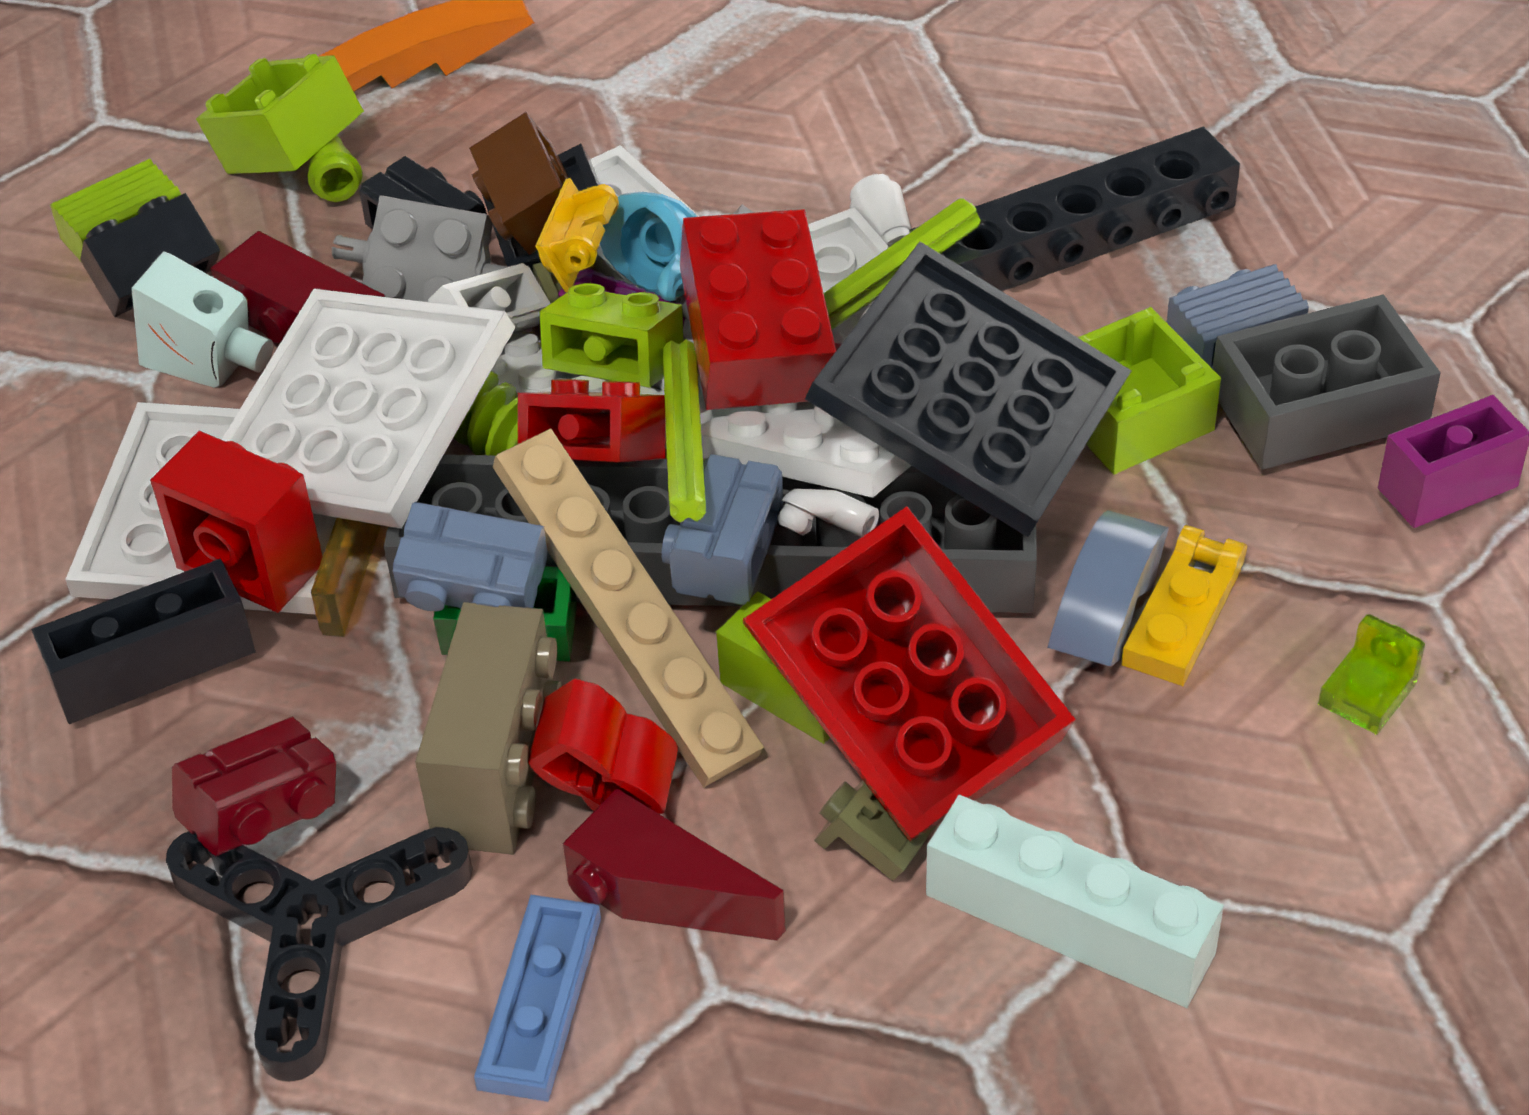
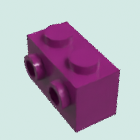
[1377,394,1529,528]

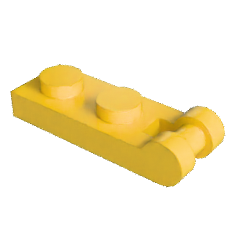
[1121,525,1247,686]

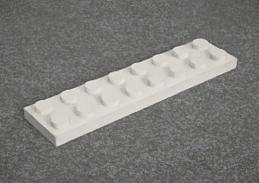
[492,333,912,498]

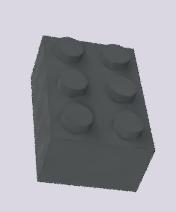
[1213,294,1441,470]

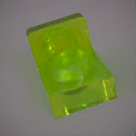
[1318,614,1425,735]

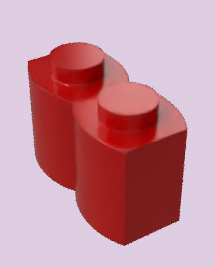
[528,678,679,815]

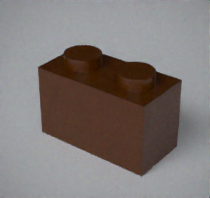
[469,112,568,255]

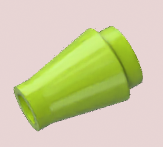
[308,135,362,202]

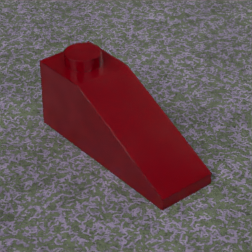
[562,789,786,941]

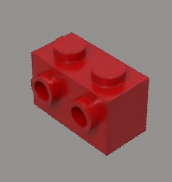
[517,379,665,462]

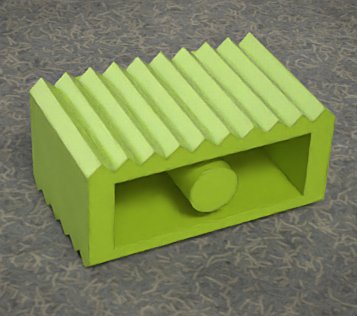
[50,158,181,262]

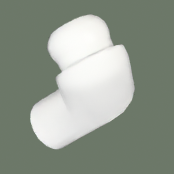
[777,489,879,537]

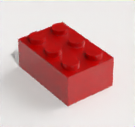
[680,209,836,410]

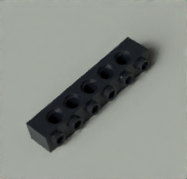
[909,126,1240,291]

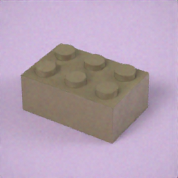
[415,602,563,855]

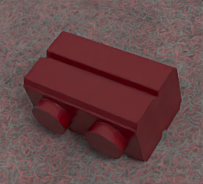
[172,716,336,857]

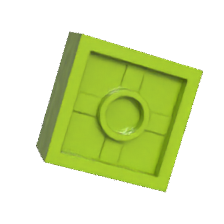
[196,54,364,174]
[1077,307,1221,475]

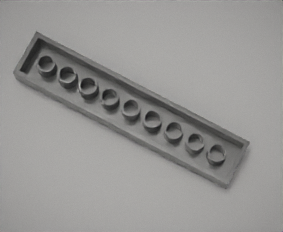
[384,455,1037,613]

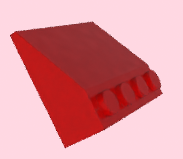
[743,506,1076,842]

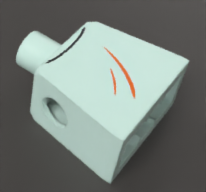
[132,251,273,388]

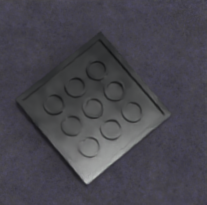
[805,241,1131,537]

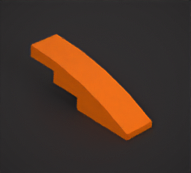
[318,0,534,91]

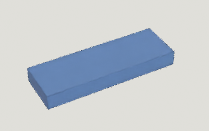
[474,895,601,1102]

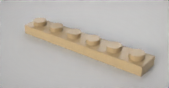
[493,429,764,788]

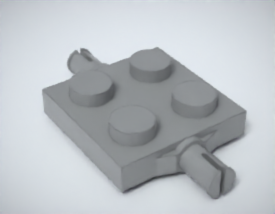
[332,195,507,302]

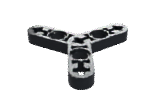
[166,827,473,1082]

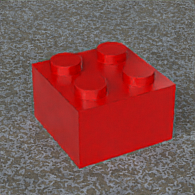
[150,431,324,613]

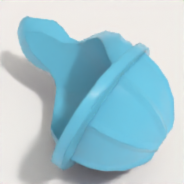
[600,192,697,302]

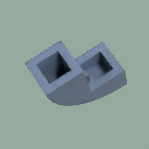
[1047,510,1169,666]

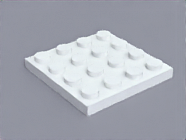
[221,289,516,529]
[65,402,347,615]

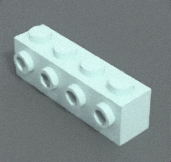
[926,795,1224,1008]

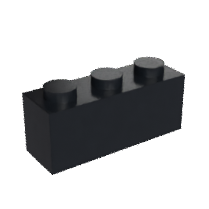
[31,558,256,724]

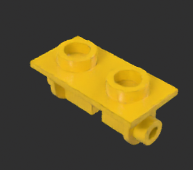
[535,178,619,293]

